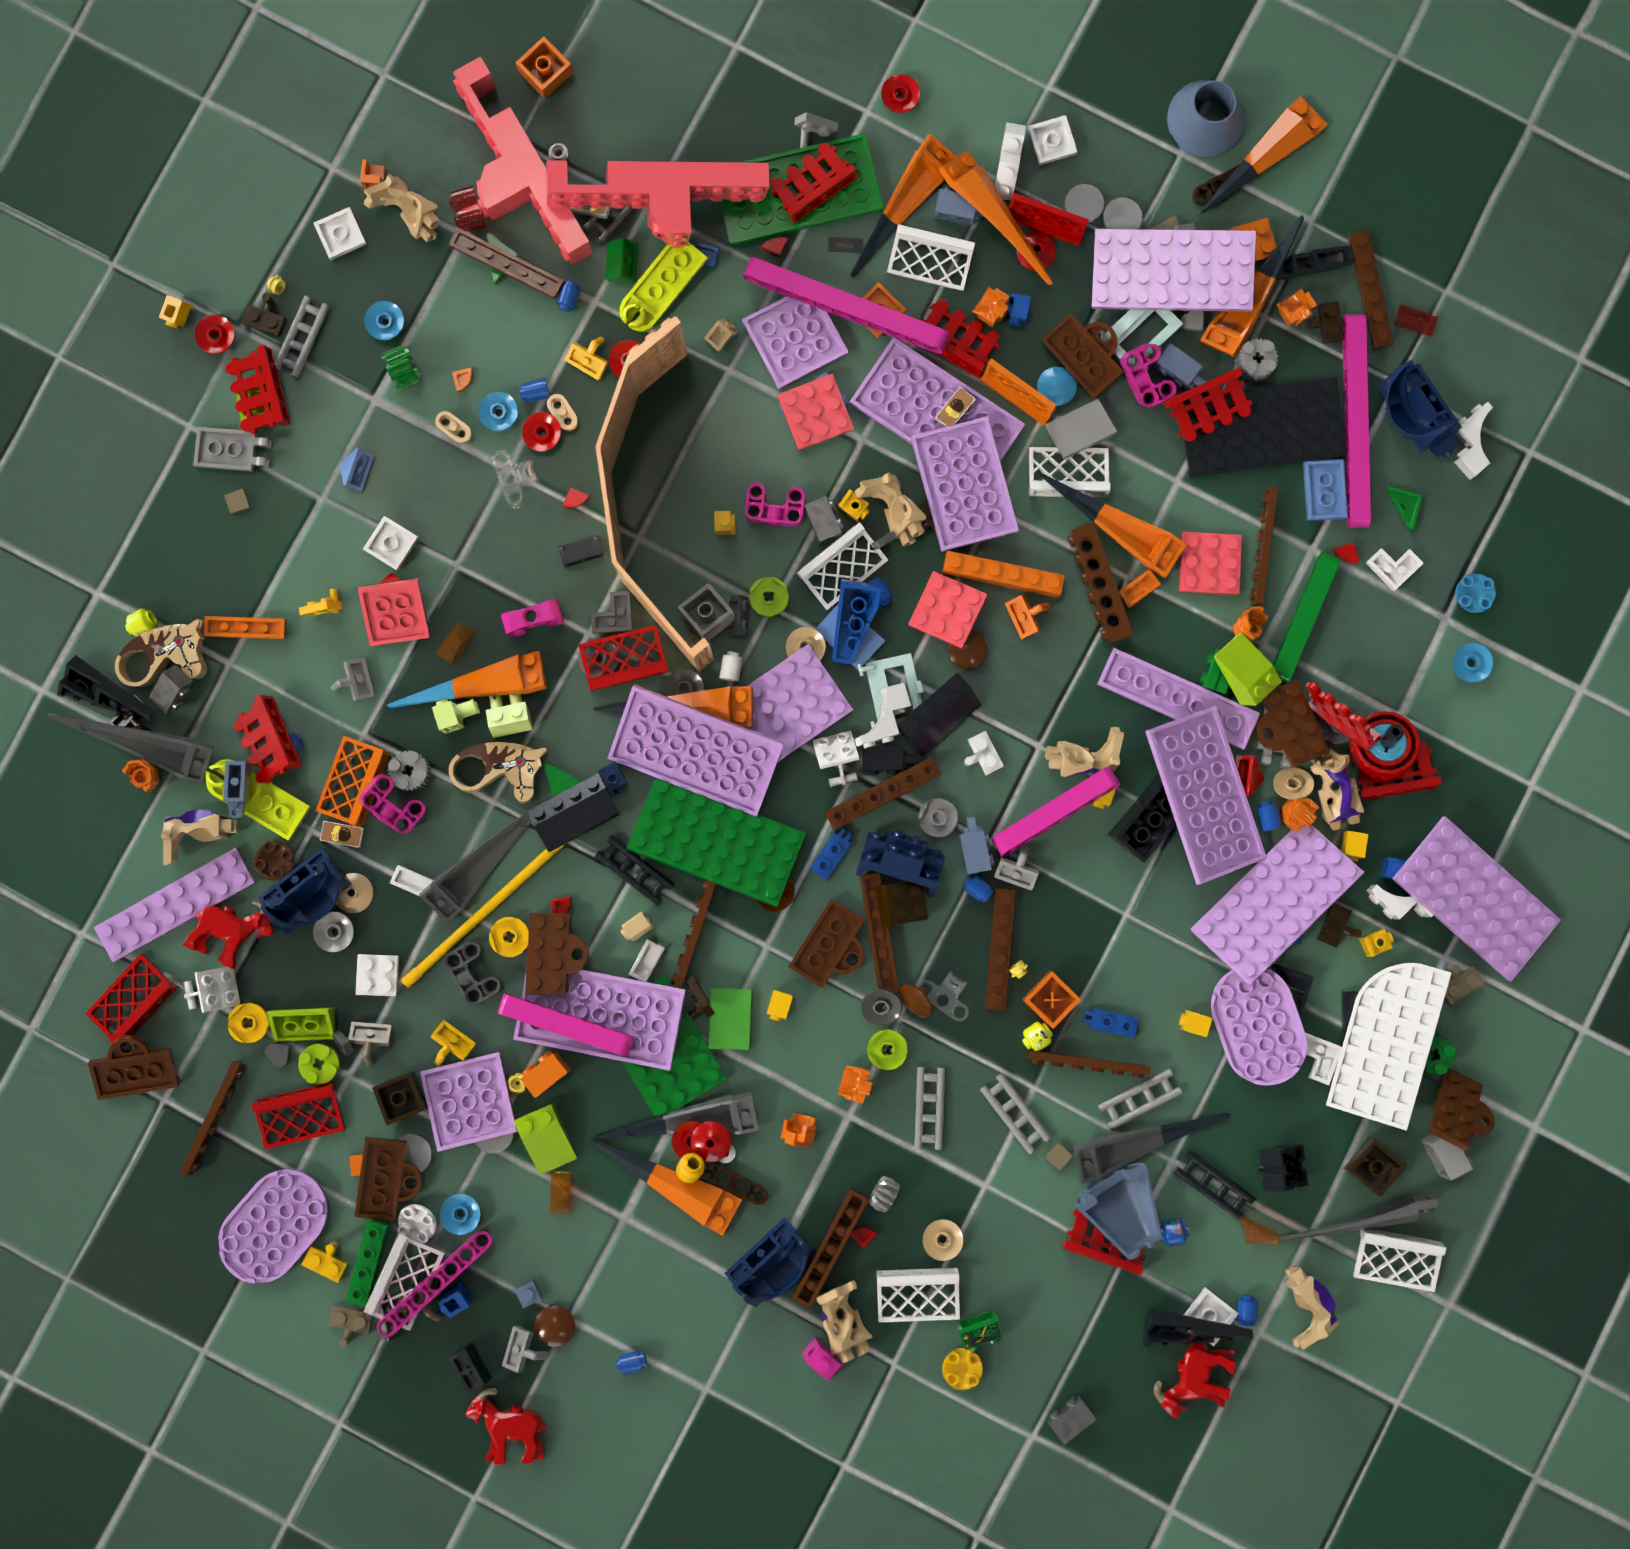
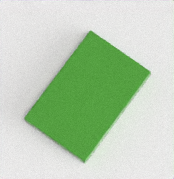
[709,988,752,1050]

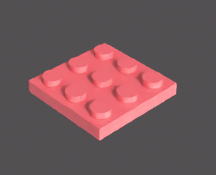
[777,374,854,451]
[1179,532,1242,595]
[908,571,988,649]
[358,579,430,646]

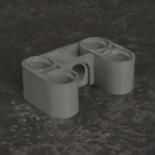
[444,941,503,1005]

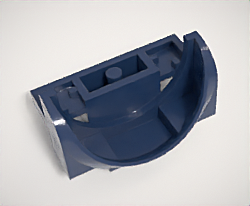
[1378,360,1462,452]
[856,830,945,897]
[258,847,352,934]
[724,1218,816,1307]

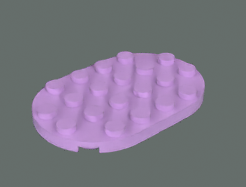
[1211,969,1307,1085]
[218,1169,328,1283]

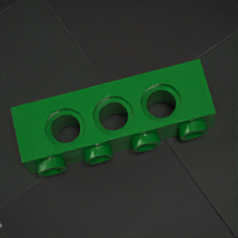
[346,1219,391,1306]

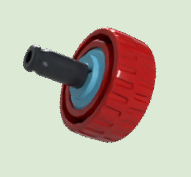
[1349,711,1420,781]

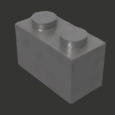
[804,496,844,545]
[148,665,193,714]
[1047,1396,1097,1445]

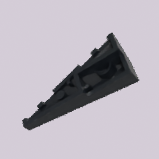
[57,655,154,721]
[1143,1308,1253,1347]

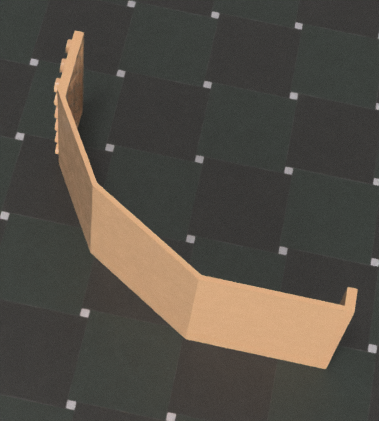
[596,316,715,672]

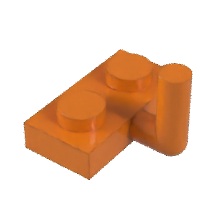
[1005,594,1050,639]

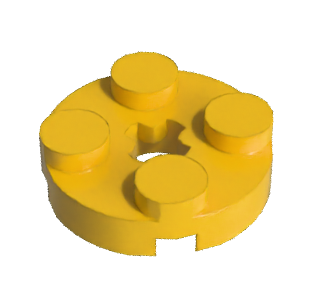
[489,917,529,957]
[228,1003,270,1043]

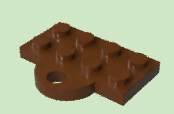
[1041,313,1124,399]
[1256,679,1330,768]
[788,899,865,988]
[525,913,589,995]
[88,1035,180,1100]
[1428,1068,1495,1151]
[354,1136,422,1221]

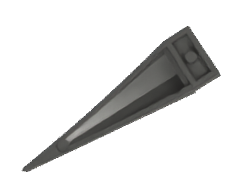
[48,714,214,784]
[419,796,551,923]
[1274,1193,1439,1242]

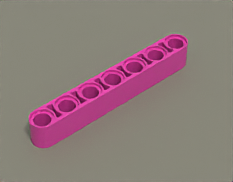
[991,767,1120,857]
[497,993,634,1057]
[377,1231,492,1337]

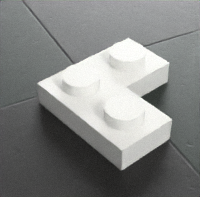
[1366,548,1423,591]
[1305,1033,1342,1085]

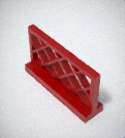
[1009,193,1089,246]
[578,625,668,692]
[85,953,178,1047]
[251,1081,345,1149]

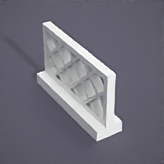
[887,224,975,291]
[1029,447,1110,497]
[796,522,888,610]
[1353,1228,1446,1292]
[364,1234,444,1331]
[876,1268,960,1322]

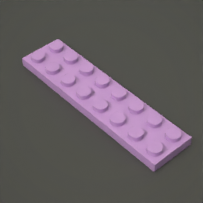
[1097,648,1260,750]
[94,848,256,962]

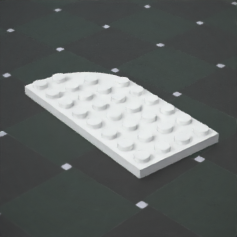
[1326,963,1451,1131]

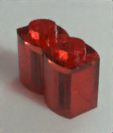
[448,186,486,232]

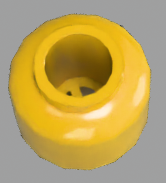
[676,1153,705,1183]

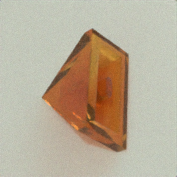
[435,621,474,665]
[550,1172,572,1214]
[1239,1215,1281,1244]

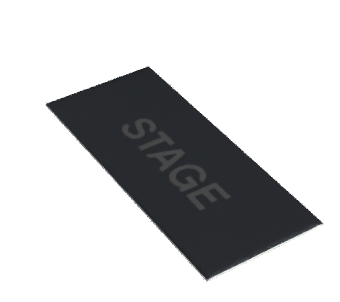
[828,237,863,253]

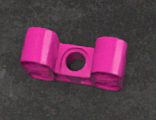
[1120,343,1176,407]
[745,482,805,527]
[501,599,565,638]
[359,774,425,834]

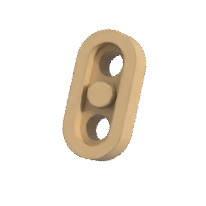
[547,394,578,432]
[435,411,472,444]

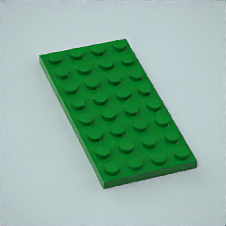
[720,133,884,246]
[626,778,806,907]

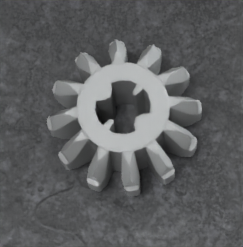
[869,1176,900,1213]

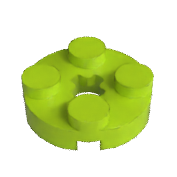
[749,577,789,618]
[867,1029,907,1070]
[298,1043,340,1085]

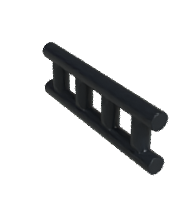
[594,835,675,906]
[1173,1150,1256,1221]

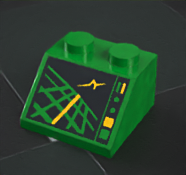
[956,1310,1004,1351]

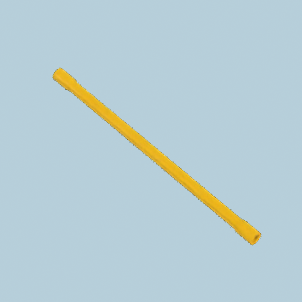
[401,843,567,989]

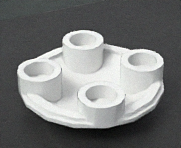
[398,1204,437,1243]

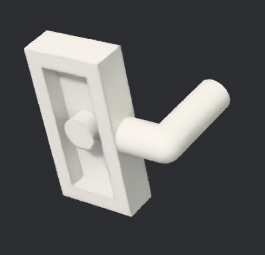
[964,731,1004,776]

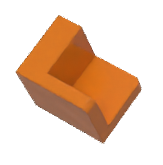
[360,159,386,189]

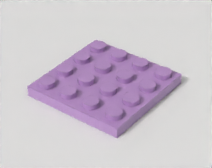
[742,296,849,390]
[420,1052,518,1152]

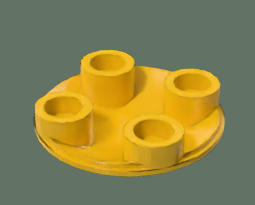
[942,1348,983,1390]

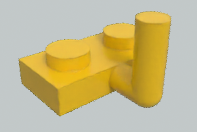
[564,337,608,380]
[299,589,342,616]
[431,1020,476,1066]
[301,1241,348,1283]

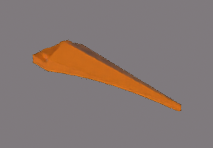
[939,150,1053,285]

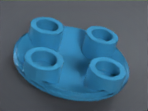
[1037,367,1077,407]
[1455,574,1496,613]

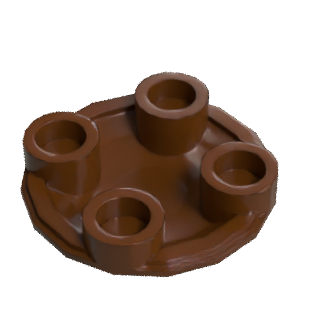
[948,631,987,669]
[254,841,295,881]
[900,983,934,1018]
[534,1306,575,1347]

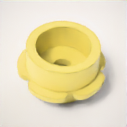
[267,275,286,295]
[1009,960,1028,979]
[508,1073,526,1093]

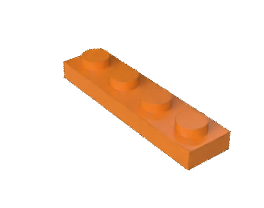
[204,616,286,640]

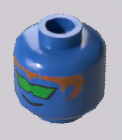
[1160,1218,1190,1246]

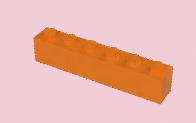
[942,551,1065,598]

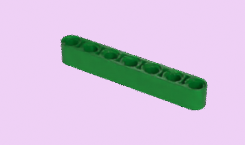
[1272,551,1341,684]

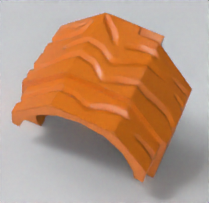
[972,287,1010,327]
[1276,289,1317,327]
[1232,606,1269,643]
[122,759,160,793]
[1280,798,1319,832]
[838,1065,873,1104]
[780,1113,817,1148]

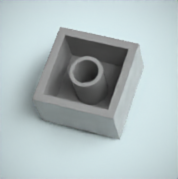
[677,583,736,642]
[1421,1134,1473,1181]

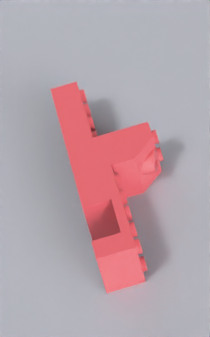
[453,56,593,265]
[546,160,769,248]

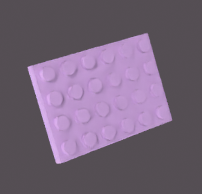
[910,416,1019,552]
[745,644,853,763]

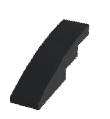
[1276,245,1353,280]

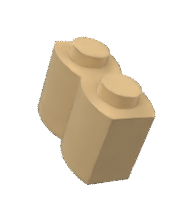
[620,911,654,942]

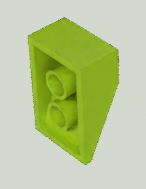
[1213,633,1282,706]
[514,1103,578,1175]

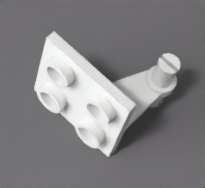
[812,731,859,787]
[183,967,240,1013]

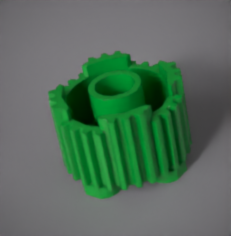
[380,345,421,392]
[1423,1034,1456,1075]

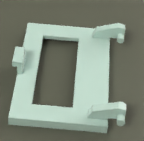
[1099,310,1183,367]
[858,653,923,728]

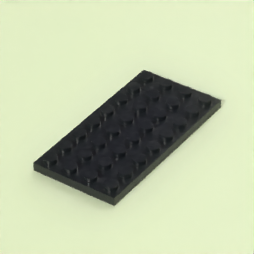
[1183,377,1347,478]

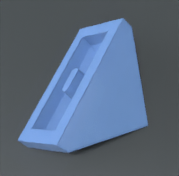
[340,448,375,492]

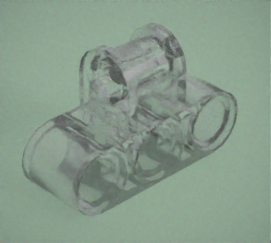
[492,450,539,509]
[917,971,969,1021]

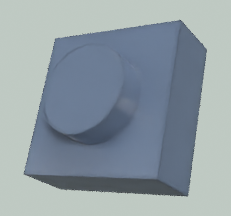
[515,1280,542,1308]

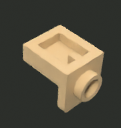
[704,319,738,352]

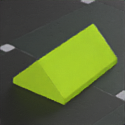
[267,1007,336,1042]

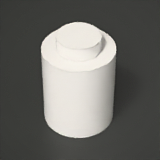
[719,651,743,682]

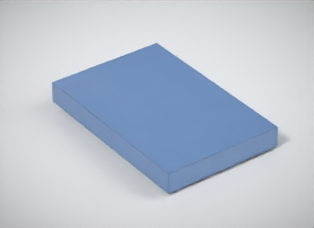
[1303,459,1348,521]
[816,603,885,671]

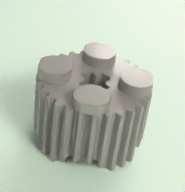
[1234,338,1279,383]
[388,750,432,792]

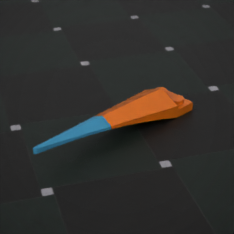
[387,651,547,708]

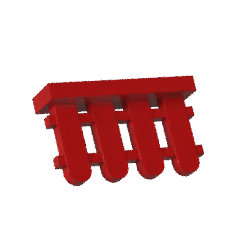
[770,143,857,224]
[921,300,1000,379]
[225,345,291,434]
[1163,368,1252,442]
[1305,682,1381,752]
[234,694,302,785]
[1351,741,1442,801]
[1061,1210,1146,1275]

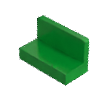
[605,238,638,283]

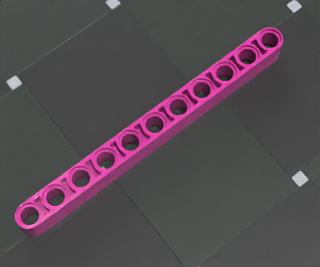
[743,257,950,354]
[1342,315,1371,528]

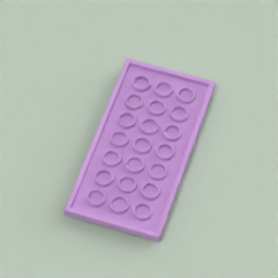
[1092,229,1256,311]
[849,337,1025,462]
[607,684,784,817]
[1145,706,1267,885]
[1392,817,1561,982]
[1190,824,1364,987]
[513,970,686,1070]

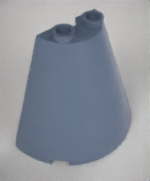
[1075,1163,1162,1259]

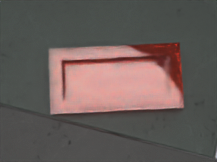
[1393,305,1438,337]

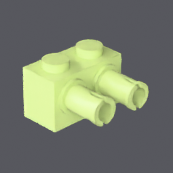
[486,694,533,738]
[432,699,480,734]

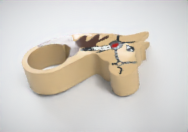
[115,619,207,687]
[449,742,547,803]

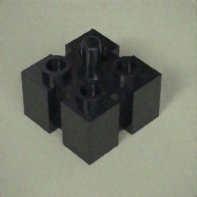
[1258,1144,1308,1192]

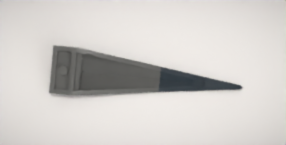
[596,1092,759,1140]
[1072,1113,1230,1184]

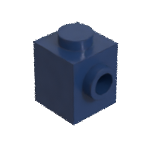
[1430,434,1460,458]
[598,762,628,794]

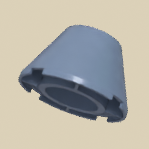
[1167,80,1246,158]

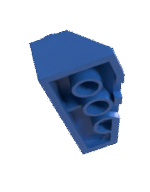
[831,579,881,664]

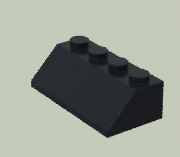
[897,672,982,757]
[527,773,620,852]
[1108,774,1176,863]

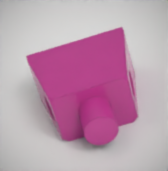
[802,1337,844,1381]

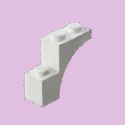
[995,122,1026,201]
[1454,402,1493,480]
[855,683,911,749]
[1366,884,1433,919]

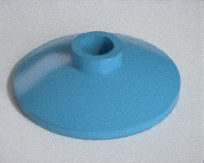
[364,301,404,340]
[478,392,518,431]
[1452,642,1493,682]
[440,1194,481,1235]

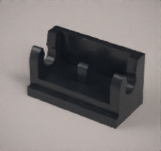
[558,535,603,568]
[448,1343,492,1394]

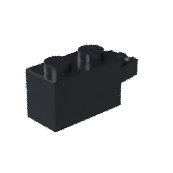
[862,745,918,776]

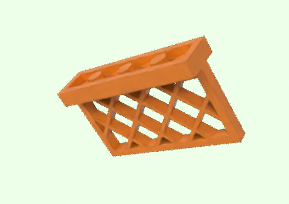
[980,358,1056,426]
[315,736,390,828]

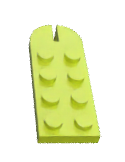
[620,242,708,332]
[206,759,311,841]

